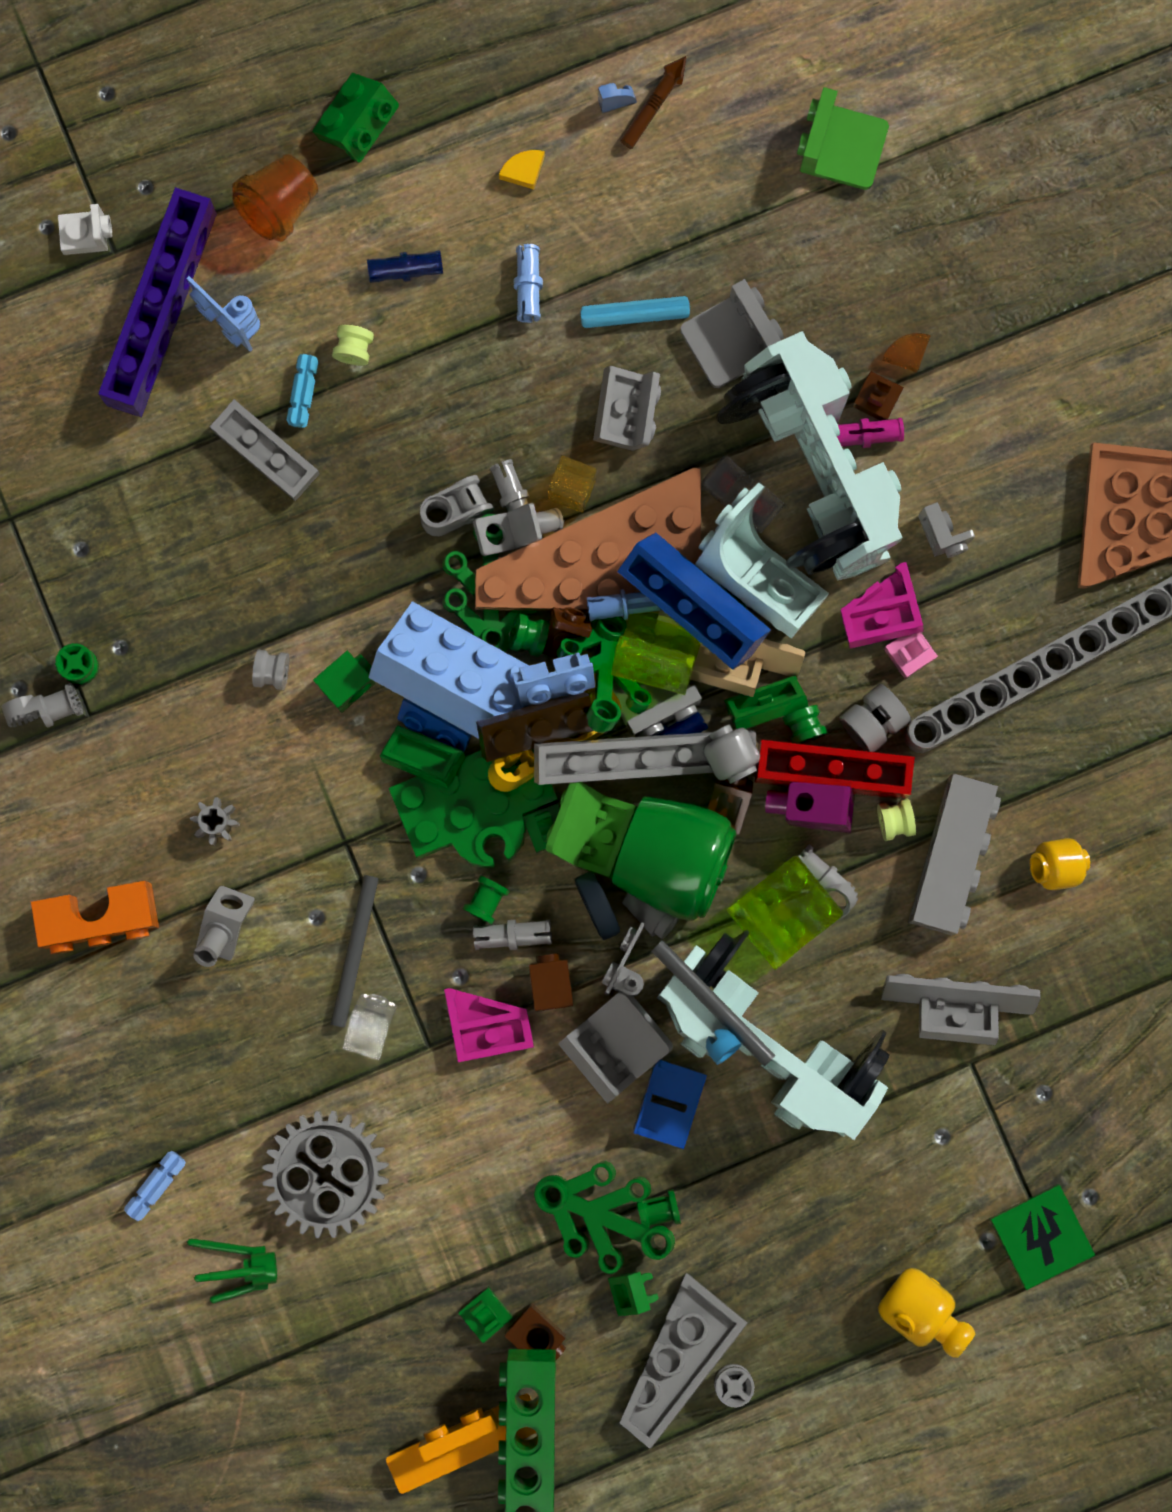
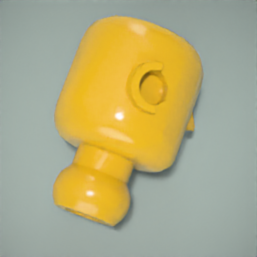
[878,1268,976,1358]

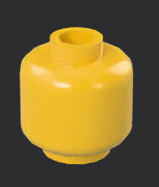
[1030,838,1090,891]

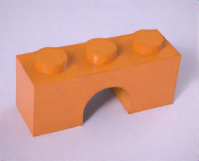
[31,881,159,954]

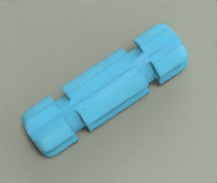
[286,354,318,428]

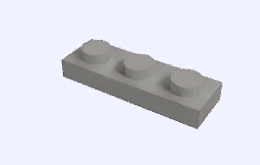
[210,399,320,501]

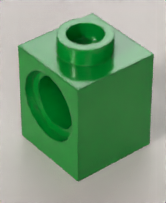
[313,650,375,713]

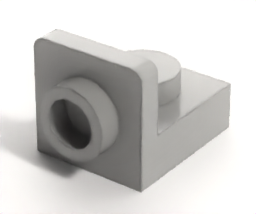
[918,502,975,558]

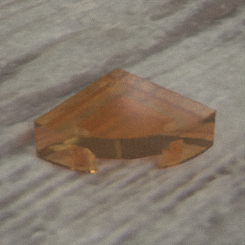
[882,333,931,373]

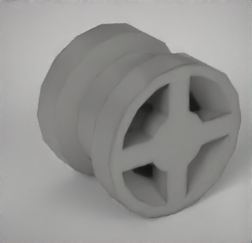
[252,649,290,691]
[714,1363,755,1408]

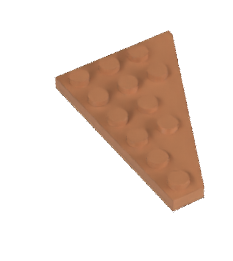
[1077,442,1172,589]

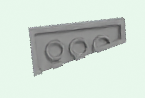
[620,1273,748,1449]

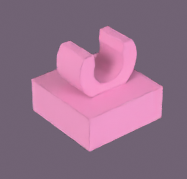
[884,633,938,679]

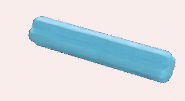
[580,296,690,328]

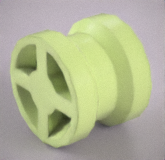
[332,325,374,366]
[877,798,916,841]

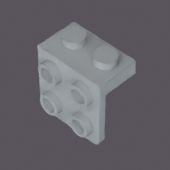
[681,279,784,388]
[612,641,702,737]
[558,991,673,1104]

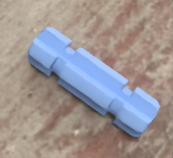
[124,1151,186,1221]

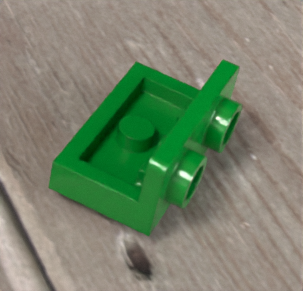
[312,72,399,163]

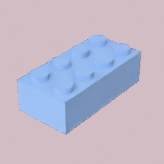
[368,601,532,739]

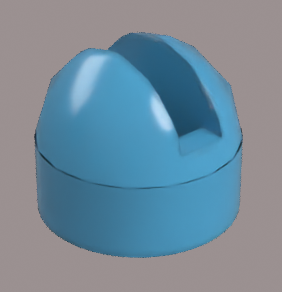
[706,1029,742,1065]

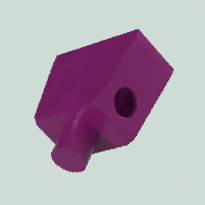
[765,782,855,833]

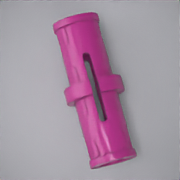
[837,418,904,448]

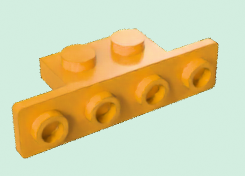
[386,1393,536,1494]

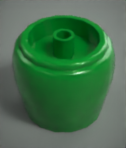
[612,796,736,921]

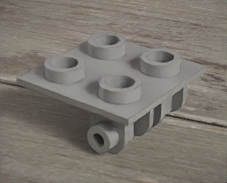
[602,922,645,997]

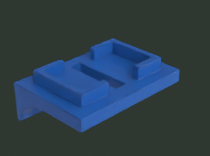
[632,1060,707,1149]

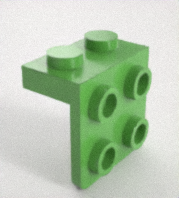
[797,87,889,190]
[546,782,637,879]

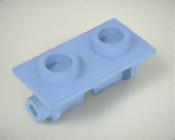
[512,652,595,707]

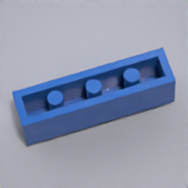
[617,532,771,670]

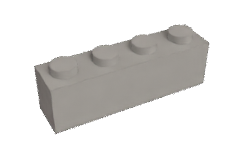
[908,774,1001,936]

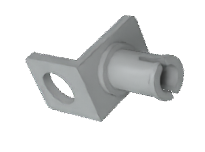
[473,503,564,556]
[193,886,255,967]

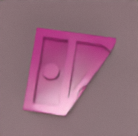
[444,988,534,1062]

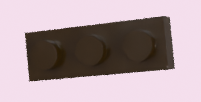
[476,691,594,762]

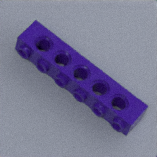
[98,187,217,418]

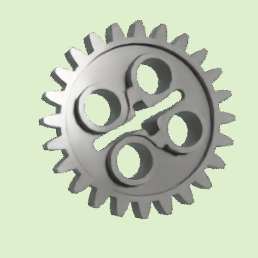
[262,1111,389,1238]

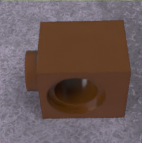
[529,954,574,1012]
[504,1303,566,1360]

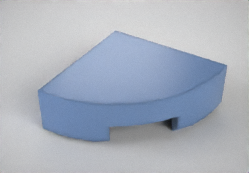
[598,83,637,113]

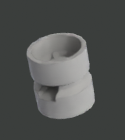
[839,684,911,752]

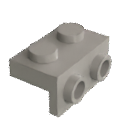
[593,366,661,451]

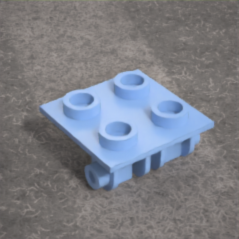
[186,276,260,352]

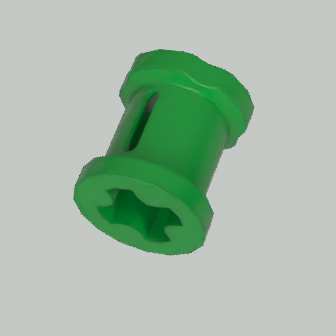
[462,875,510,925]
[637,1189,681,1228]

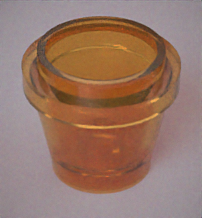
[232,154,318,242]

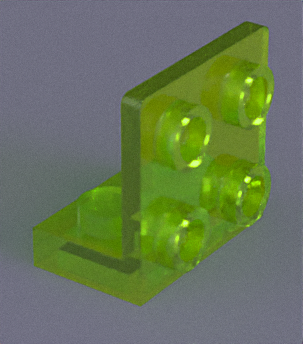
[611,614,701,695]
[726,855,843,970]

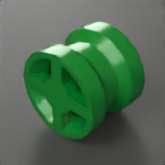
[508,613,549,657]
[55,643,99,685]
[782,705,828,744]

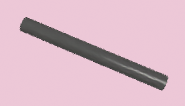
[330,875,379,1028]
[651,940,776,1066]

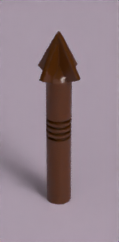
[620,56,687,149]

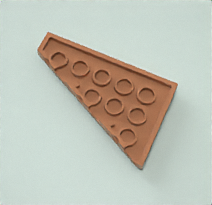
[475,468,701,613]

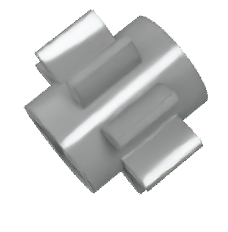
[190,797,240,846]

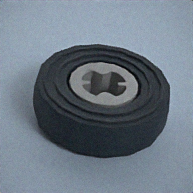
[575,871,620,940]

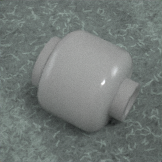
[704,724,760,784]

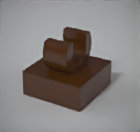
[853,371,904,421]

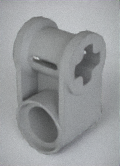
[420,475,494,537]

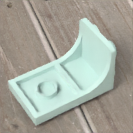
[695,482,829,639]

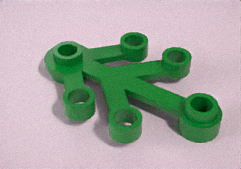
[442,514,537,652]
[556,617,654,733]
[534,1161,675,1274]

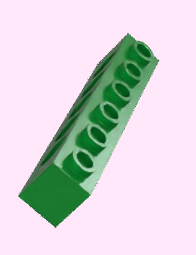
[498,1349,556,1512]

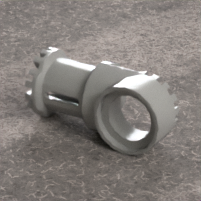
[1,683,84,728]
[787,844,858,919]

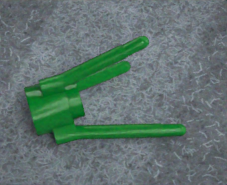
[187,1238,277,1303]

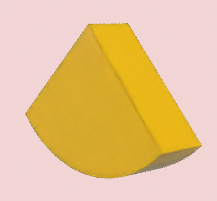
[499,150,545,190]

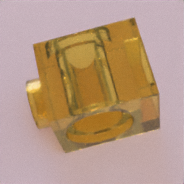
[548,455,597,513]

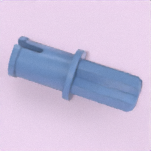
[586,589,662,621]

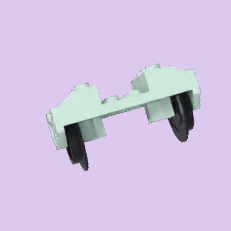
[716,331,903,581]
[657,929,890,1140]

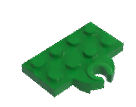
[389,749,558,868]

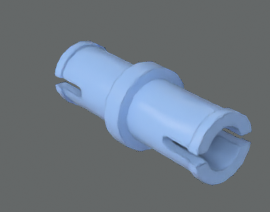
[514,244,543,323]

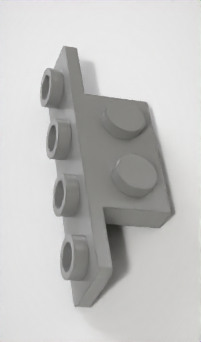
[882,974,1040,1045]

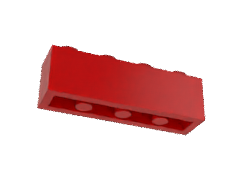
[754,740,915,799]

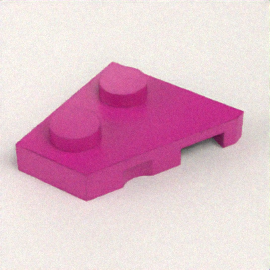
[841,562,924,649]

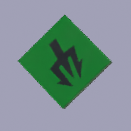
[989,1184,1096,1290]

